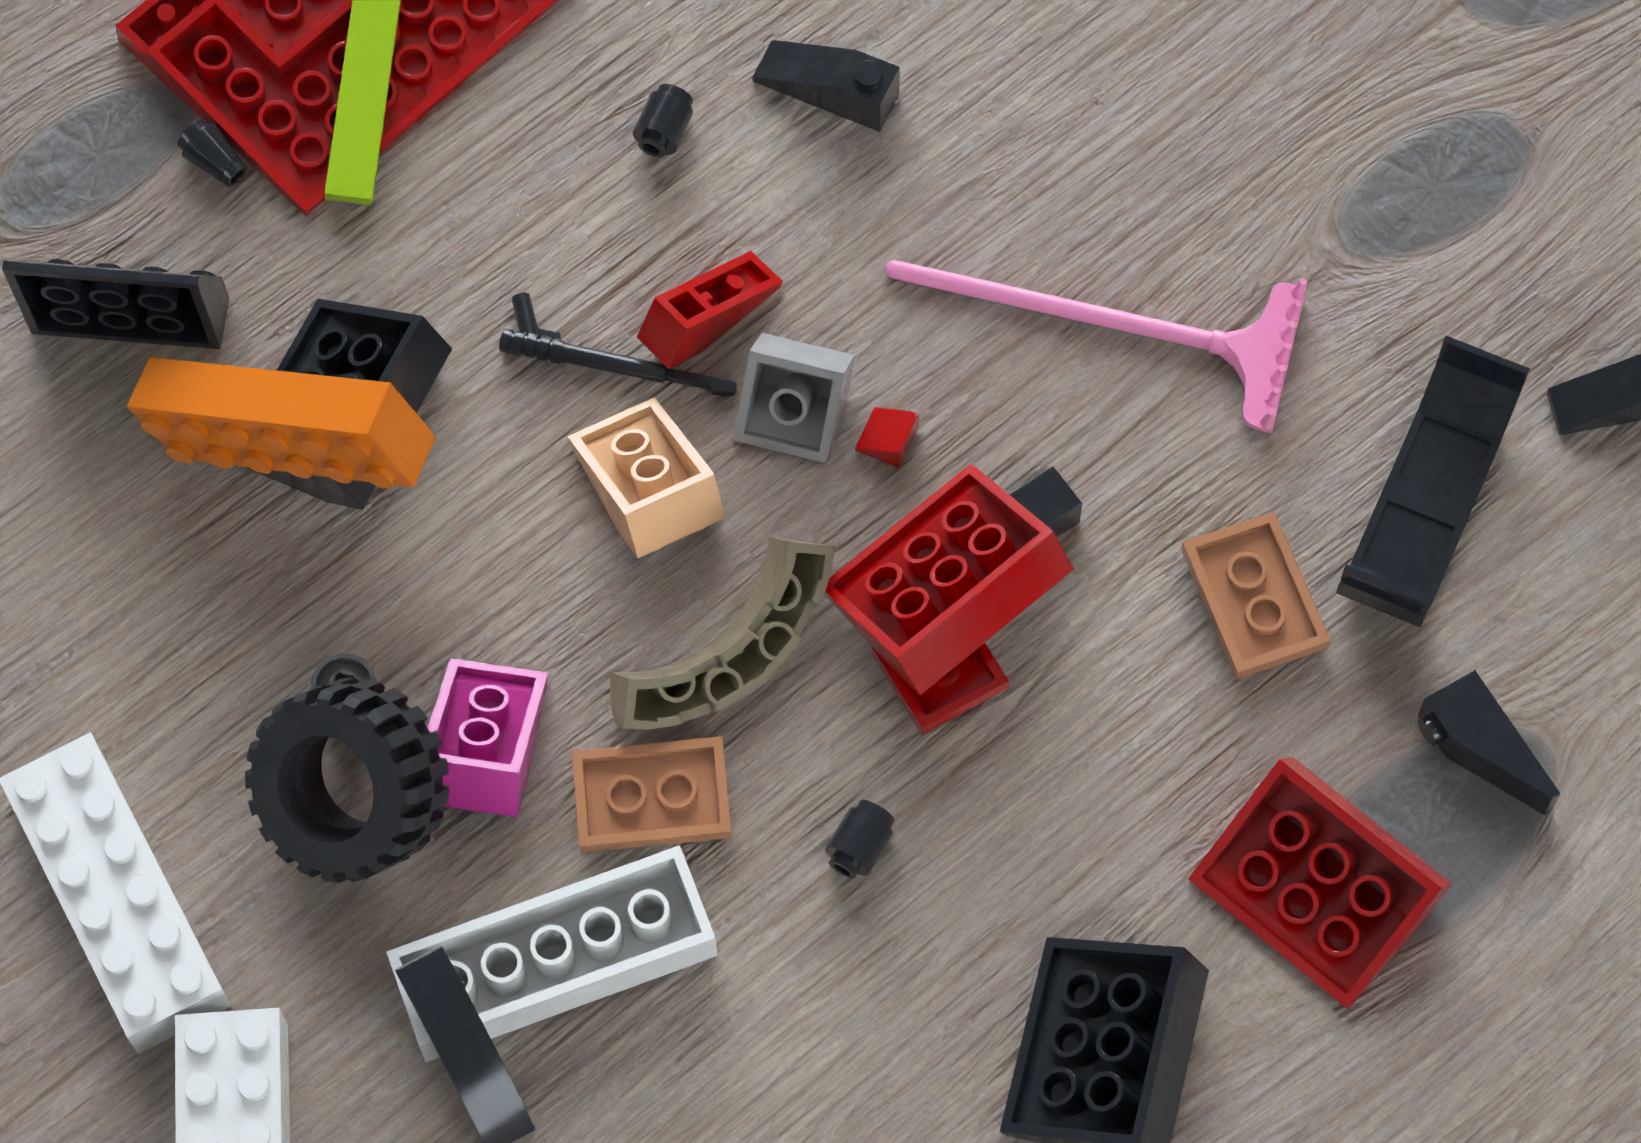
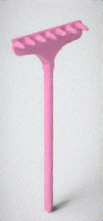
[884,260,1307,434]

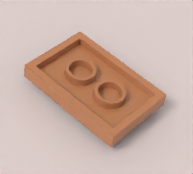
[1181,511,1331,680]
[572,736,732,853]

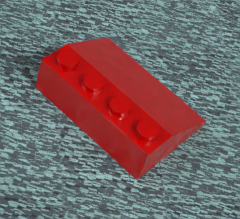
[825,463,1074,696]
[1188,757,1453,1009]

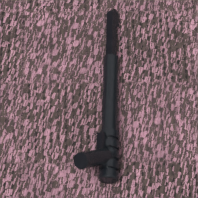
[499,292,737,396]

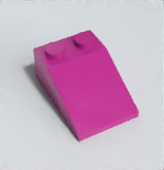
[428,658,548,817]

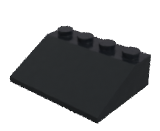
[2,259,229,349]
[245,299,452,510]
[999,937,1209,1143]

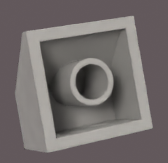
[733,333,855,463]

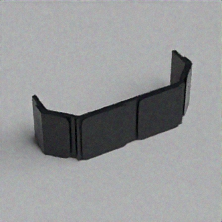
[1336,336,1530,628]

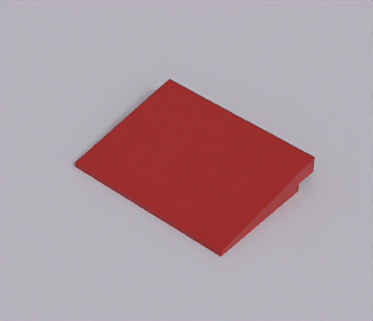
[115,0,560,217]

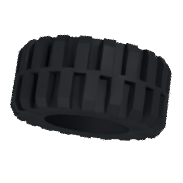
[245,678,449,883]

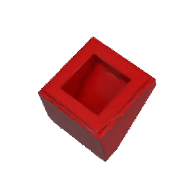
[855,407,919,468]

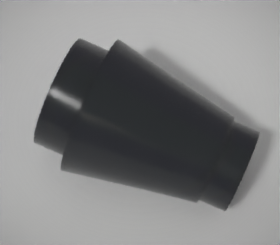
[177,118,247,187]

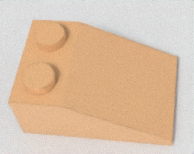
[568,397,726,558]

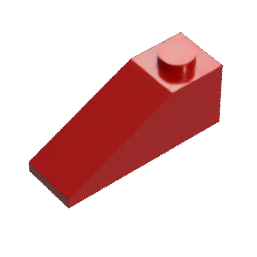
[637,251,783,369]

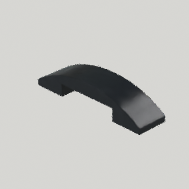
[395,946,535,1143]

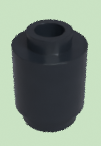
[633,84,693,157]
[825,799,895,879]

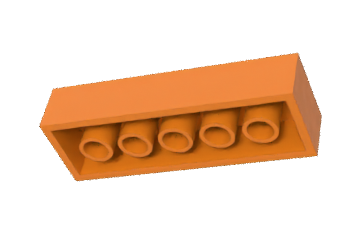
[126,357,436,489]

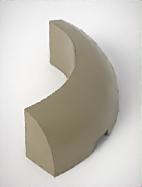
[610,537,836,729]

